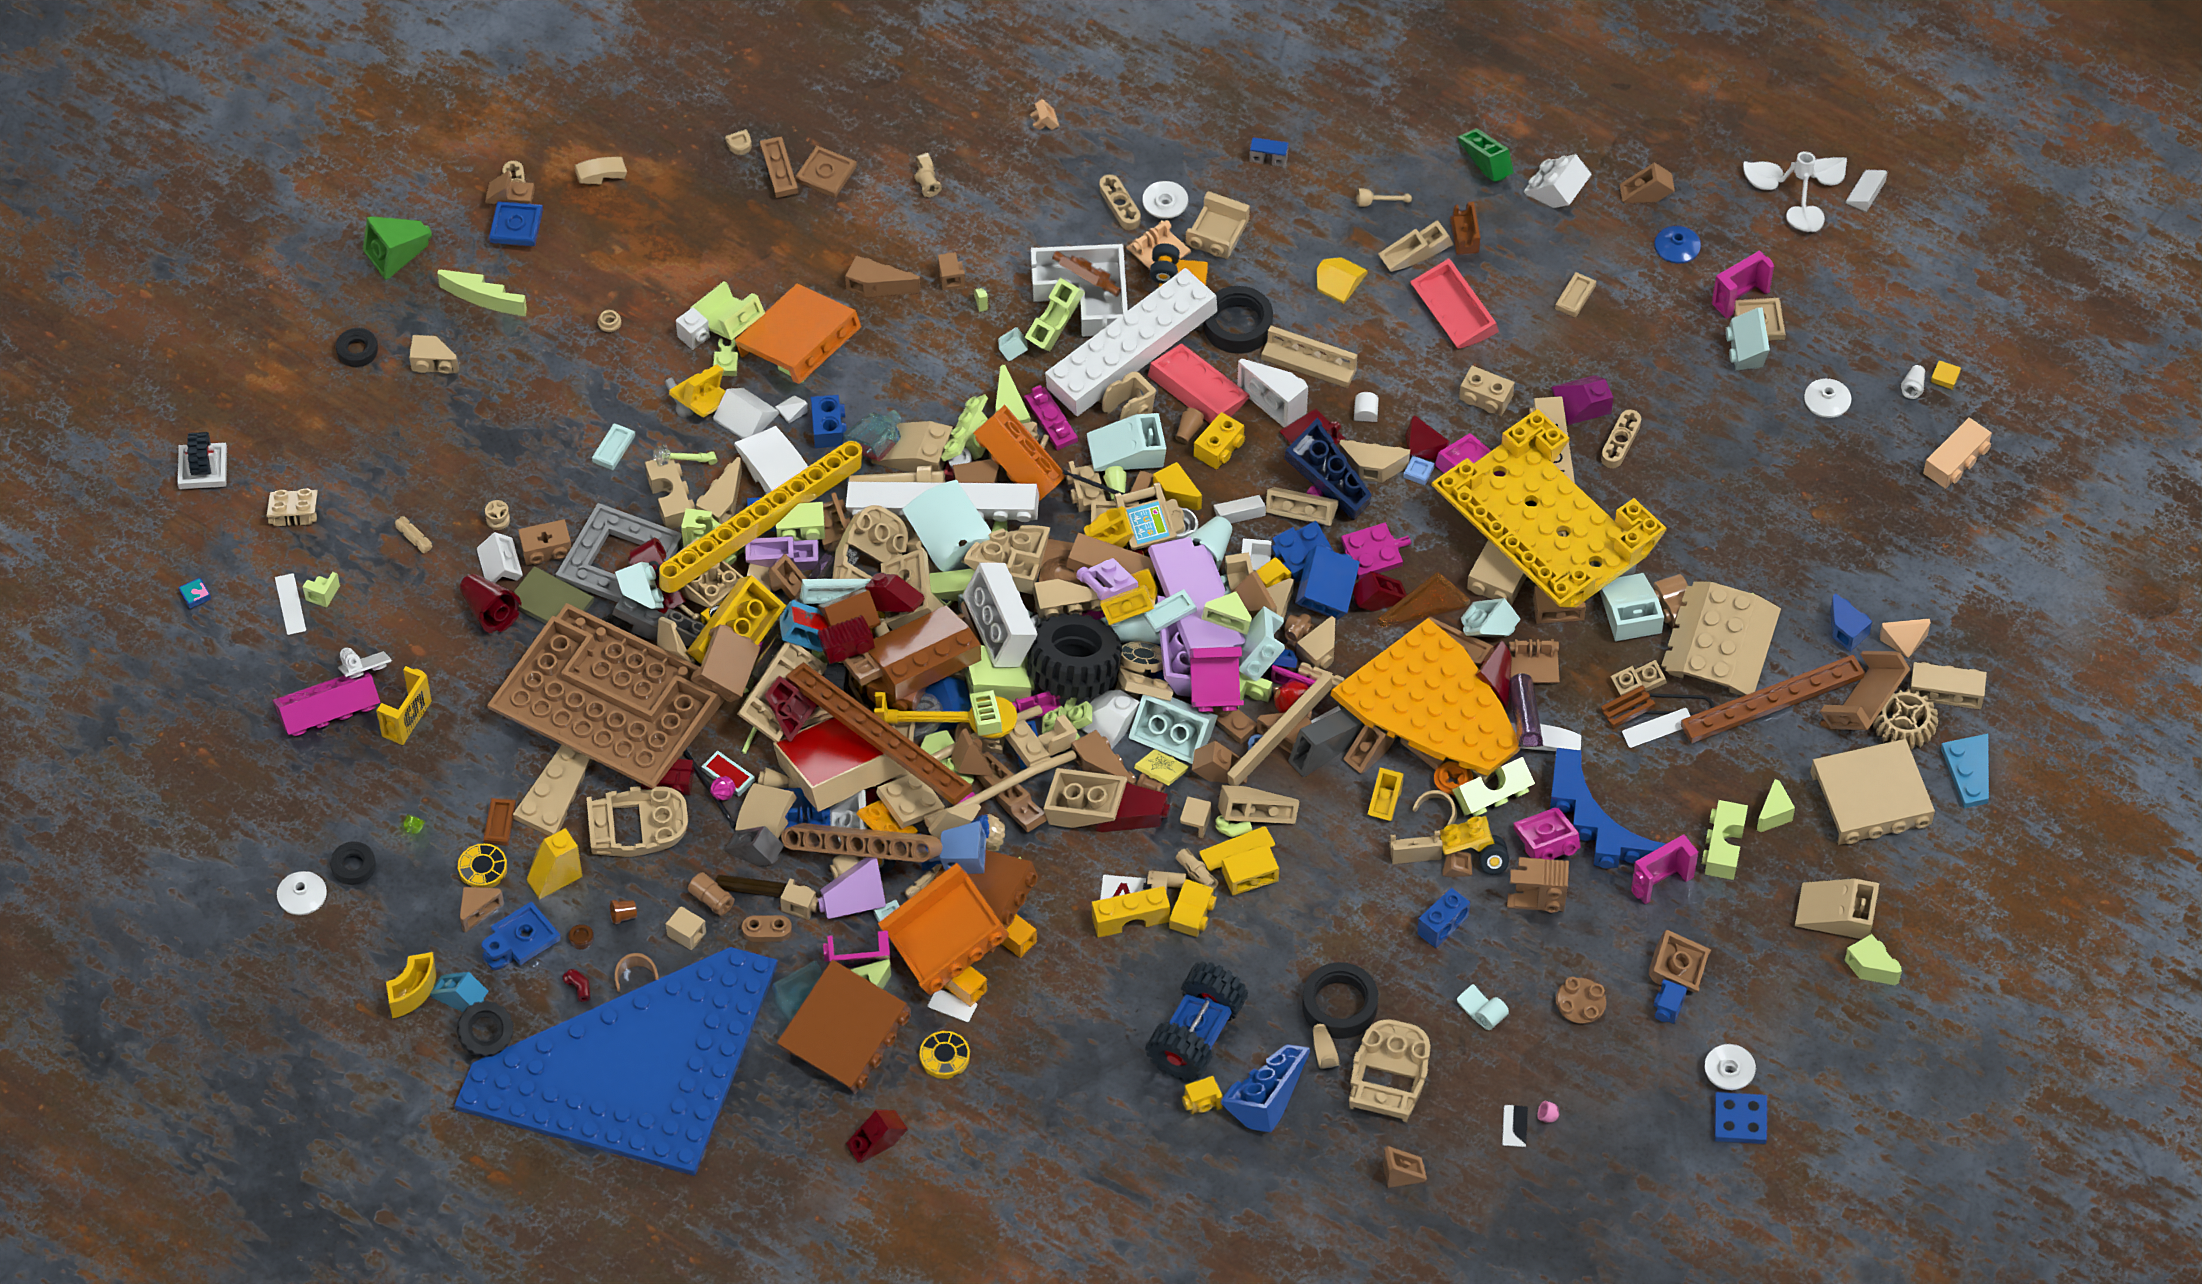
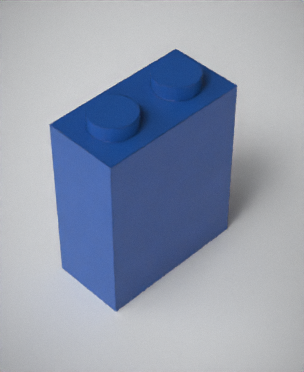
[1295,545,1360,620]

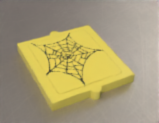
[1134,749,1189,786]

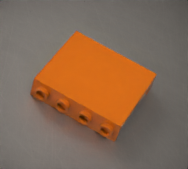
[735,283,861,384]
[878,863,1010,996]

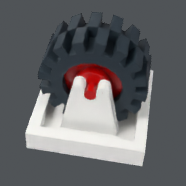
[178,432,227,489]

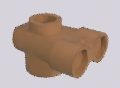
[1285,614,1313,653]

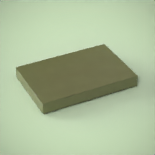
[514,566,594,624]

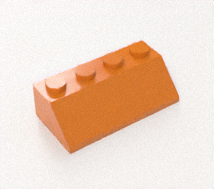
[973,404,1065,501]

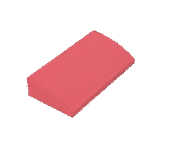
[1410,258,1499,349]
[1148,343,1250,424]

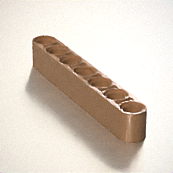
[781,823,943,862]

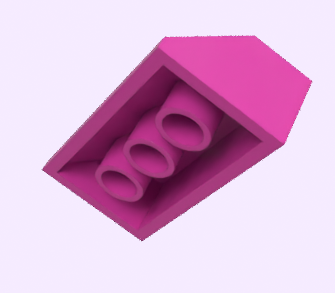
[273,670,381,736]

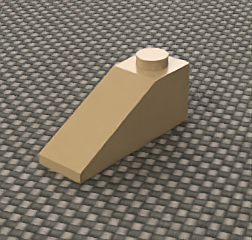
[1218,785,1299,824]

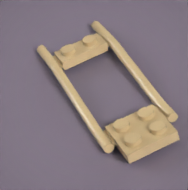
[876,705,1076,828]

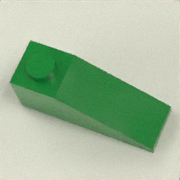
[1457,128,1514,181]

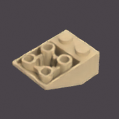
[678,538,743,609]
[1795,879,1879,939]

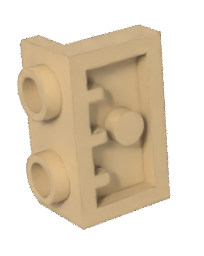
[1065,461,1106,512]

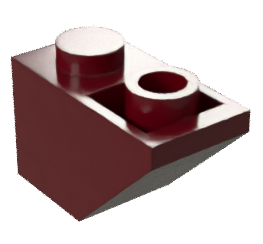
[846,1110,908,1163]

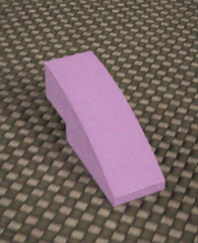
[745,537,819,570]

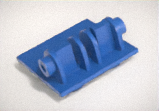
[783,788,830,830]

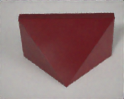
[1405,416,1450,460]

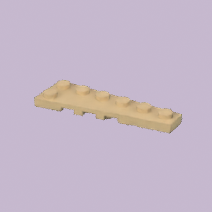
[513,745,593,836]

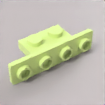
[941,394,988,461]

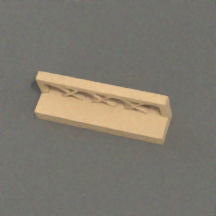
[1261,326,1357,388]

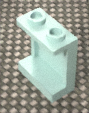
[1239,606,1285,681]

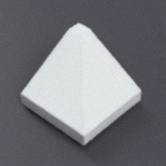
[775,395,808,423]

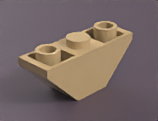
[1339,440,1410,483]

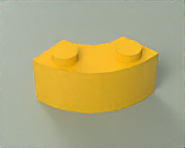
[386,952,436,1018]

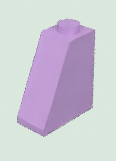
[818,857,886,919]

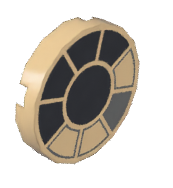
[1121,641,1163,673]

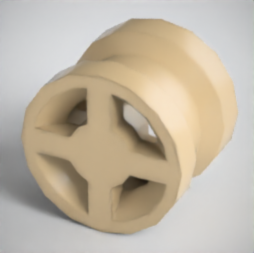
[485,500,510,530]

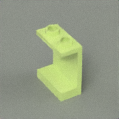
[690,281,765,340]

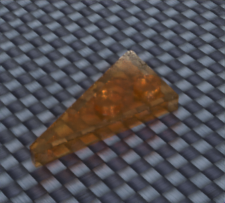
[1378,571,1470,627]

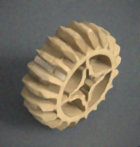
[1872,688,1938,750]

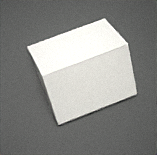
[713,388,779,439]
[830,790,867,846]

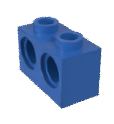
[811,395,847,448]
[1417,887,1470,948]

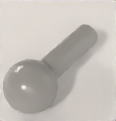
[664,378,694,418]

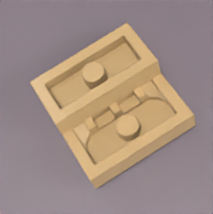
[735,783,797,839]

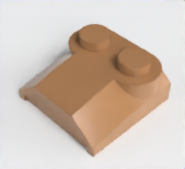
[1649,929,1711,993]

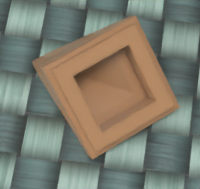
[1443,851,1472,877]

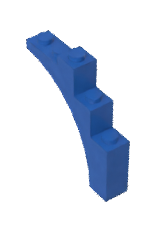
[1550,748,1666,869]

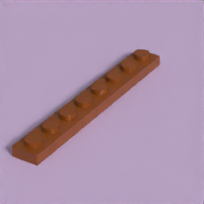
[1680,655,1865,744]

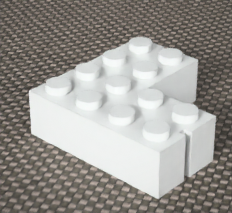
[1031,244,1128,336]

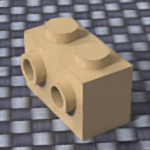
[1459,366,1515,416]

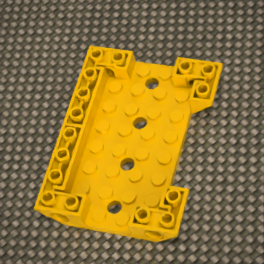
[1431,409,1666,607]

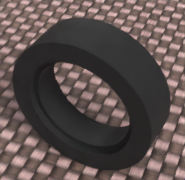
[1204,286,1273,354]
[1302,962,1378,1039]

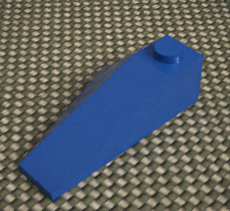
[1221,1044,1310,1132]

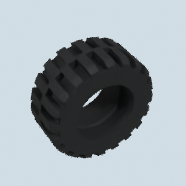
[1028,613,1122,700]

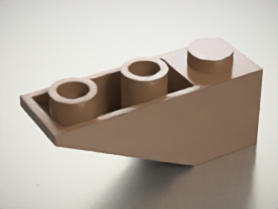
[845,256,920,297]
[1072,730,1137,785]

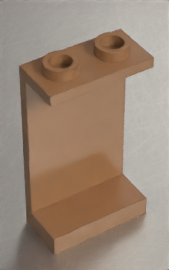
[1820,651,1910,730]

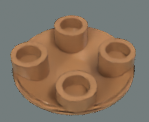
[1556,977,1606,1024]

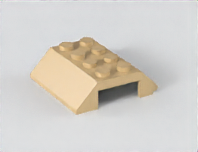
[1661,582,1781,696]

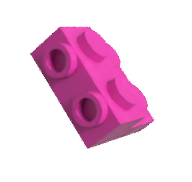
[1513,808,1581,860]

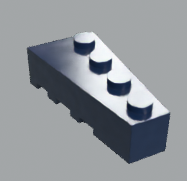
[1284,417,1372,520]

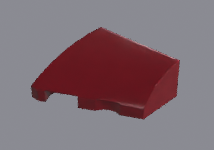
[1476,641,1512,709]
[765,675,817,742]

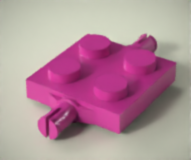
[1341,522,1411,580]

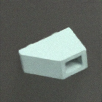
[615,562,664,610]

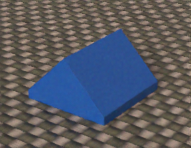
[922,676,972,734]

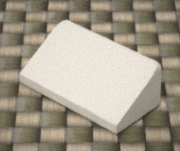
[1846,170,1887,212]
[1214,495,1266,524]

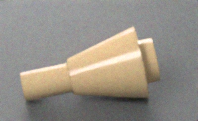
[758,767,801,789]

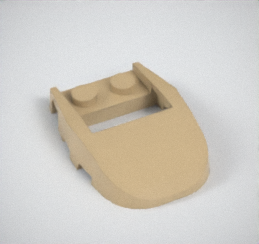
[832,505,908,579]
[587,786,688,857]
[1349,1020,1430,1122]

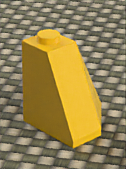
[527,828,582,900]

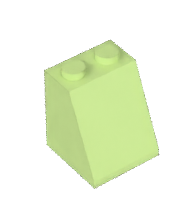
[964,645,1035,702]

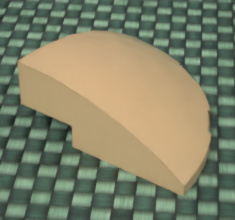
[964,525,1050,594]

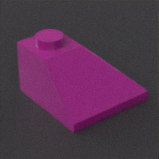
[1551,375,1614,425]

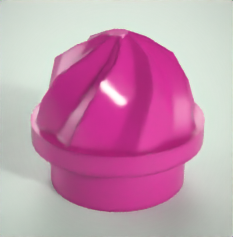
[710,776,736,800]

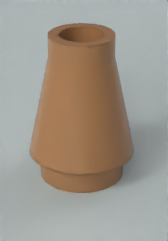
[1175,408,1204,444]

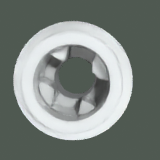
[1901,365,1925,399]

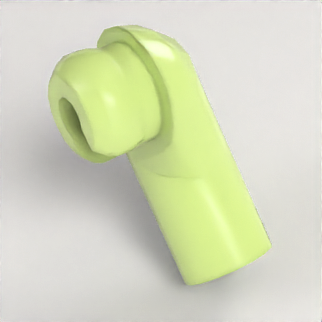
[1216,815,1252,838]

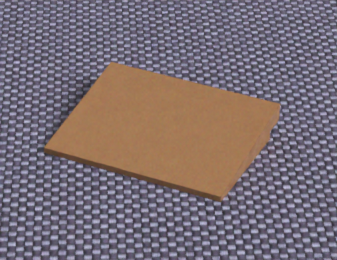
[487,603,725,789]

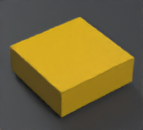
[1931,360,1961,390]

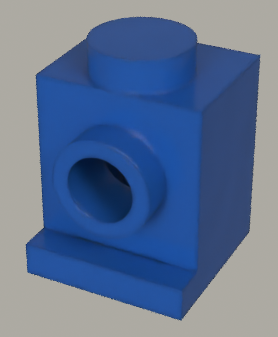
[1654,979,1687,1024]

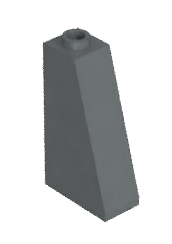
[1288,708,1365,778]

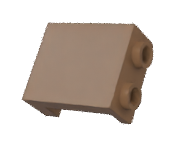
[690,624,761,702]

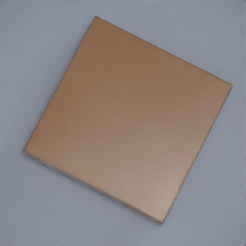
[795,146,857,198]

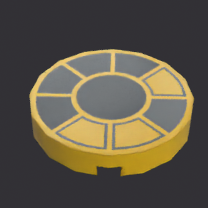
[458,844,508,888]
[919,1031,970,1079]

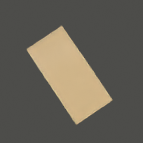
[574,157,627,184]
[1611,660,1667,696]

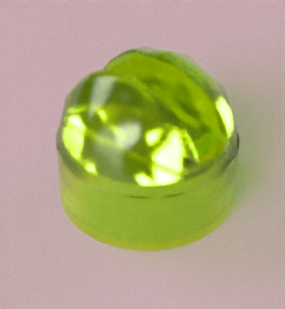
[404,814,425,834]

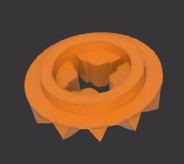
[1434,761,1473,797]

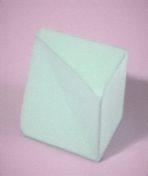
[998,327,1028,361]

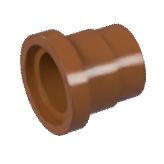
[610,900,637,925]

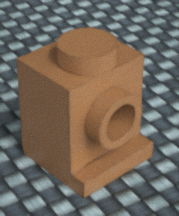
[938,252,965,290]

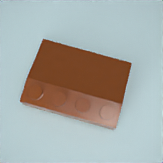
[868,605,981,701]

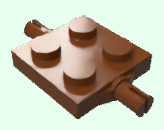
[1052,251,1121,297]

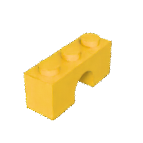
[1092,886,1170,938]

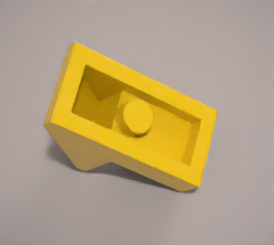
[1367,767,1404,821]

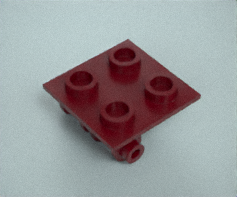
[1279,408,1345,445]

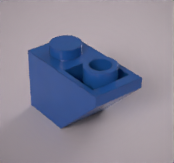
[1830,594,1872,652]

